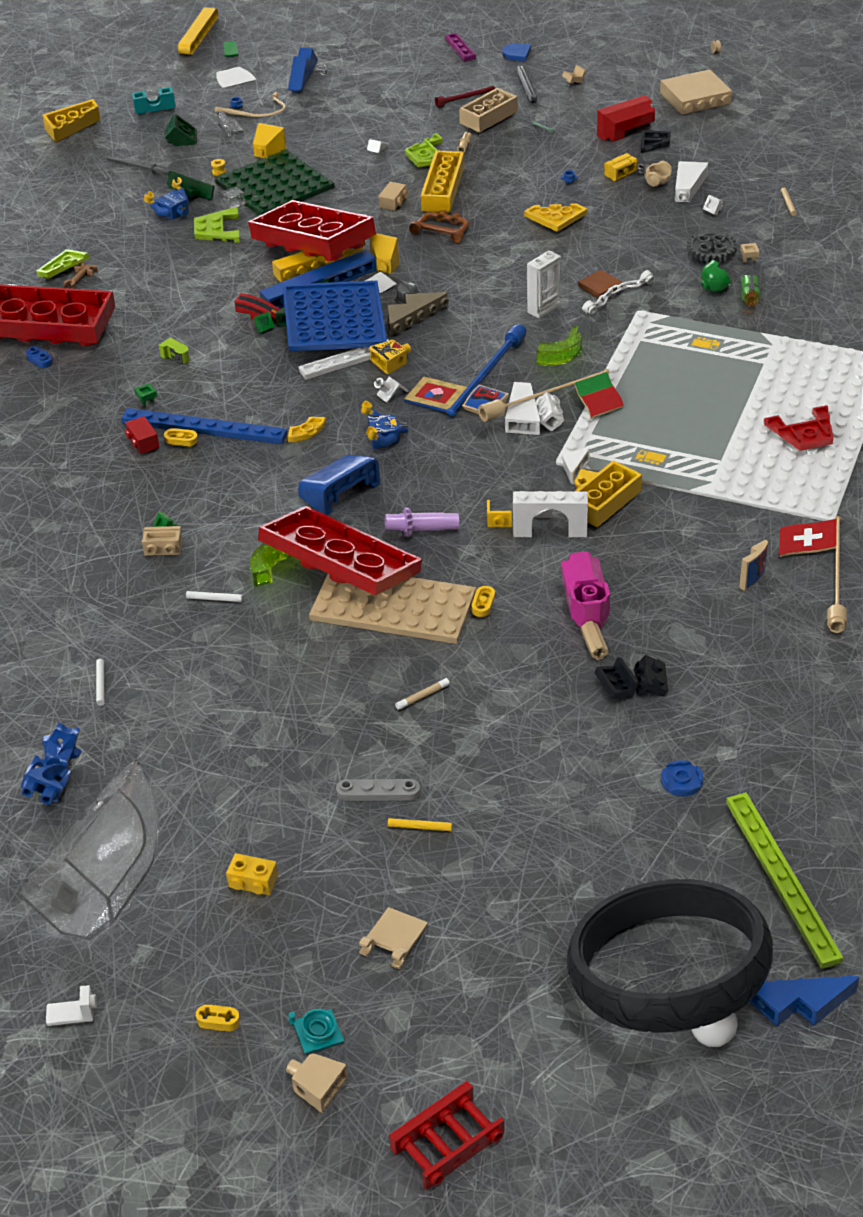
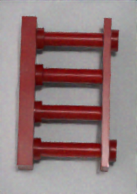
[389,1081,505,1190]

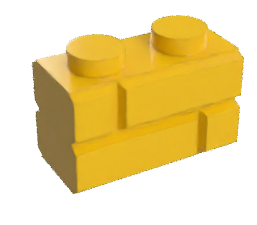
[604,153,638,181]

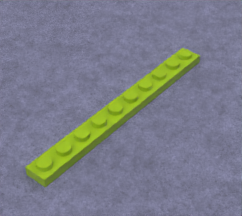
[726,792,843,969]

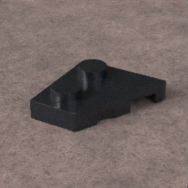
[641,130,671,153]

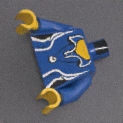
[361,401,408,449]

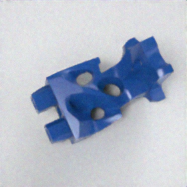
[20,722,82,805]

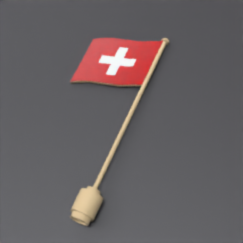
[779,516,847,633]

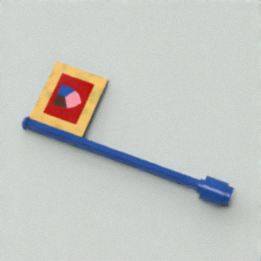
[404,324,526,417]

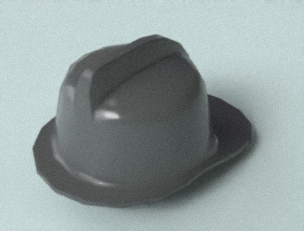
[394,281,420,304]

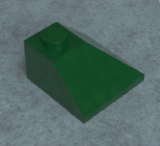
[165,113,197,146]

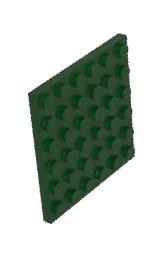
[215,149,335,216]

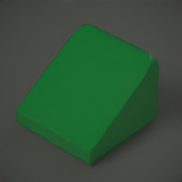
[223,41,238,57]

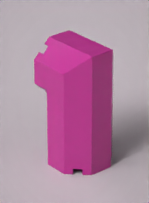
[561,551,610,630]

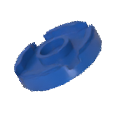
[661,760,703,796]

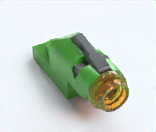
[741,275,760,306]

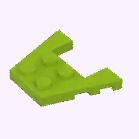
[405,133,456,167]
[194,207,240,243]

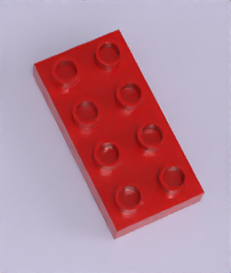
[248,200,376,261]
[0,284,116,346]

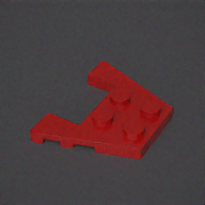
[764,405,834,451]

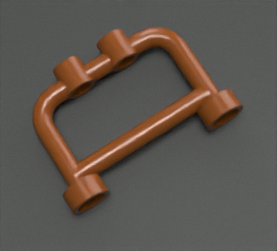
[409,210,469,243]

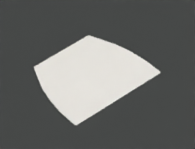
[216,67,256,88]

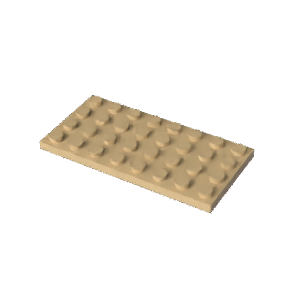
[309,574,476,644]

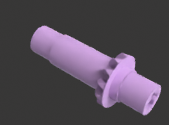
[385,508,459,537]

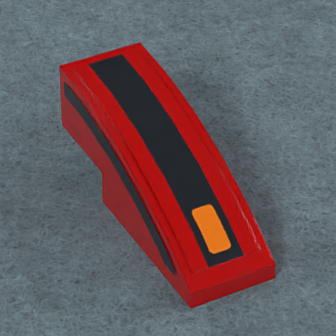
[234,293,280,324]

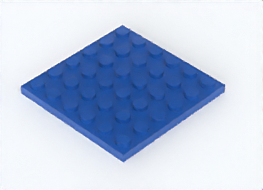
[283,280,387,351]

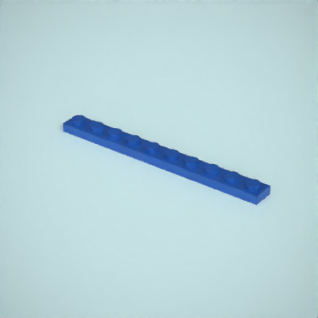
[121,408,287,444]

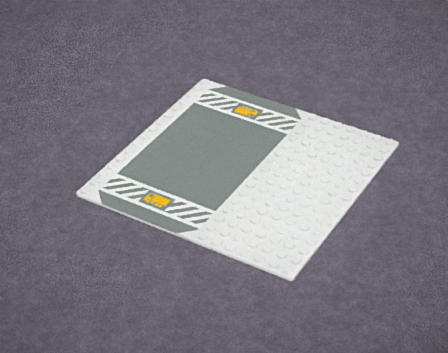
[556,310,863,521]

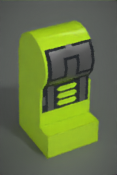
[159,338,190,364]

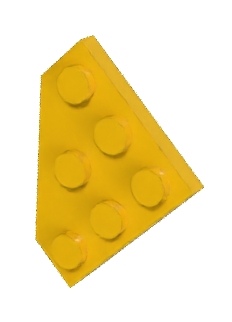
[524,203,587,232]

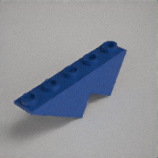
[288,48,318,93]
[749,975,859,1026]

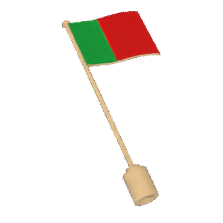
[478,369,623,422]

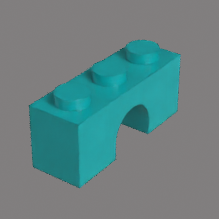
[131,87,176,114]

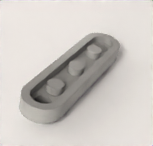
[336,779,420,801]

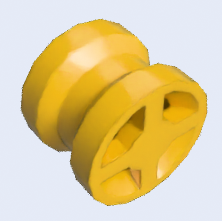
[211,159,226,176]

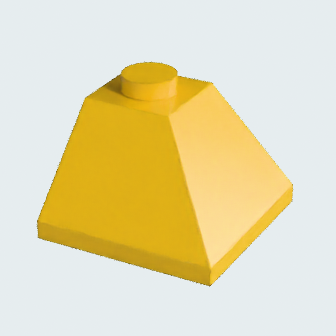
[253,123,286,158]
[369,233,399,274]

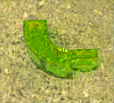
[537,326,582,366]
[250,543,293,587]

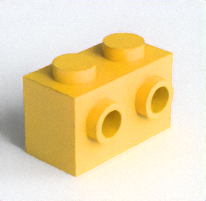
[226,853,278,895]

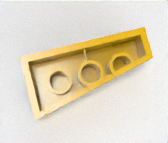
[42,99,100,143]

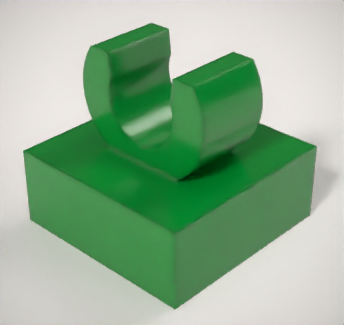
[253,312,275,332]
[134,383,157,405]
[153,512,177,527]

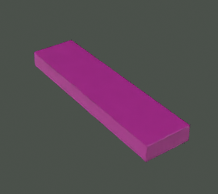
[445,33,476,62]

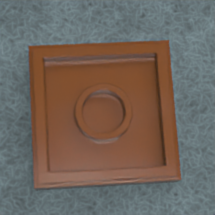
[578,270,623,298]

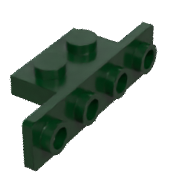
[167,171,215,200]

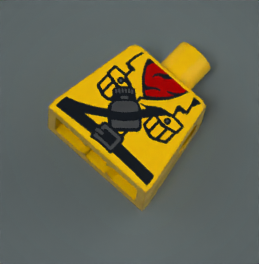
[369,340,411,375]

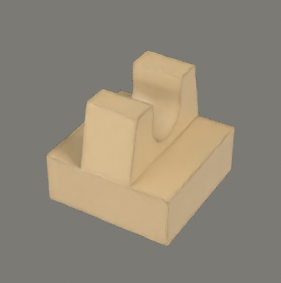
[740,243,759,262]

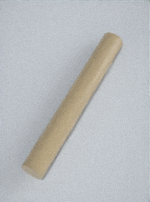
[781,187,797,216]

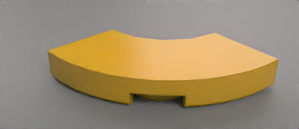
[288,417,326,442]

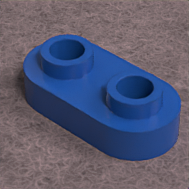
[26,346,53,368]

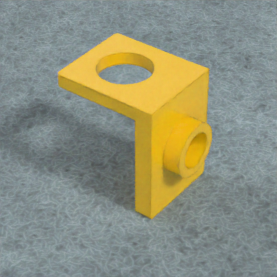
[487,500,512,527]

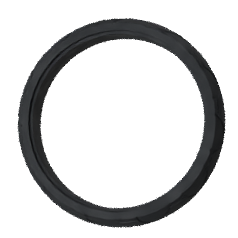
[567,879,773,1033]

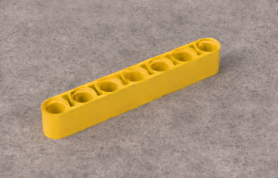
[178,7,218,55]

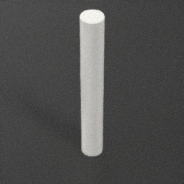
[186,591,243,602]
[96,659,104,706]

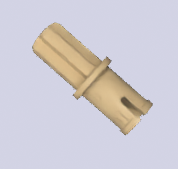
[457,132,471,153]

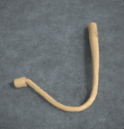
[215,92,286,117]

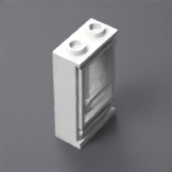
[527,250,561,318]

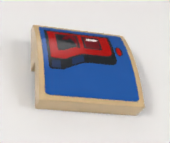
[463,385,509,414]
[739,540,768,591]

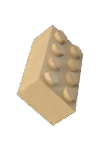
[459,88,518,132]

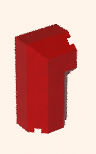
[597,95,656,142]

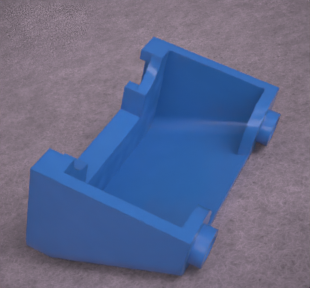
[298,454,380,515]

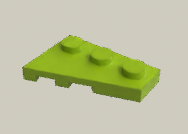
[36,249,90,279]

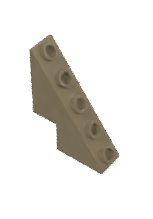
[387,292,449,336]

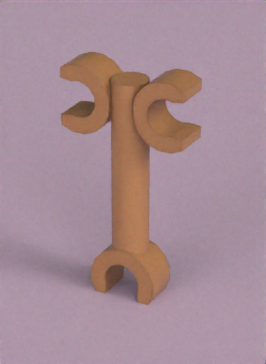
[64,262,98,289]

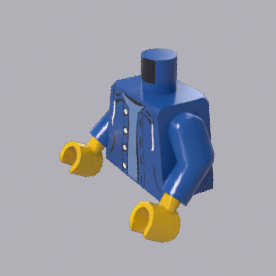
[144,177,189,220]

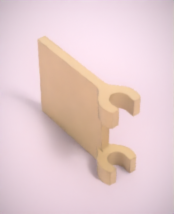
[359,907,428,970]

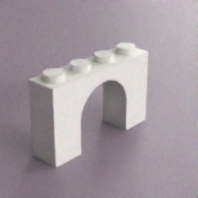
[513,491,588,537]

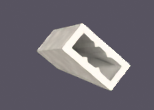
[675,161,708,202]
[505,382,540,435]

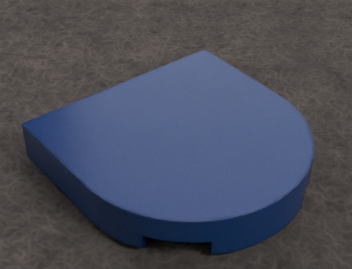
[502,43,531,61]

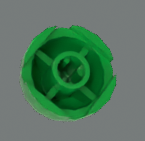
[701,260,731,293]

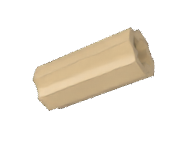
[581,621,608,660]

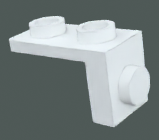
[46,985,97,1026]

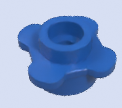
[229,97,243,109]
[561,170,578,183]

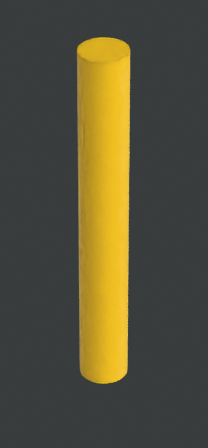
[388,818,452,831]

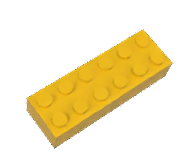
[421,151,465,213]

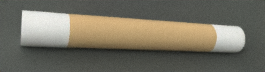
[395,678,450,710]

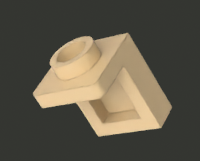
[562,65,586,84]

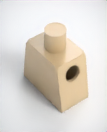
[286,1054,348,1113]

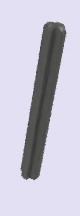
[517,66,537,103]

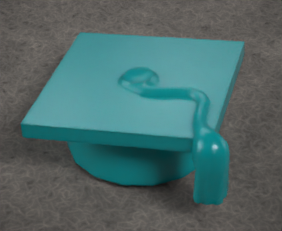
[288,1009,344,1055]

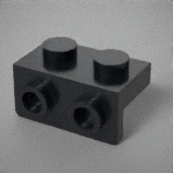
[634,655,668,696]
[594,657,638,699]

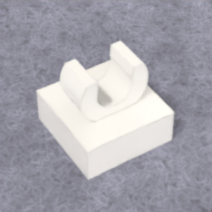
[703,195,723,215]

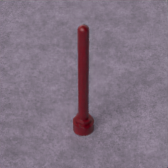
[435,86,495,108]

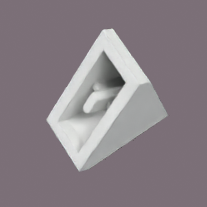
[562,448,590,484]

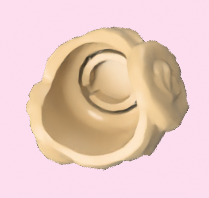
[645,161,672,187]

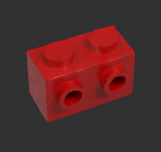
[124,416,160,454]

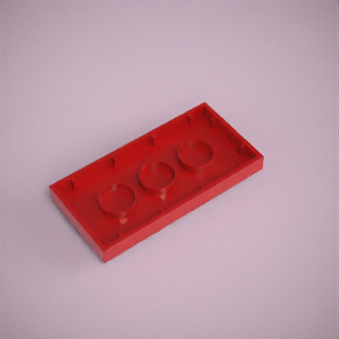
[258,506,422,596]

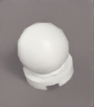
[691,1013,738,1047]

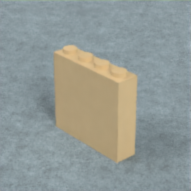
[660,69,732,115]

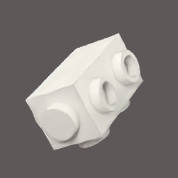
[536,392,564,431]

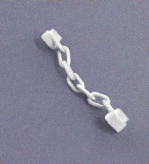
[582,270,654,315]

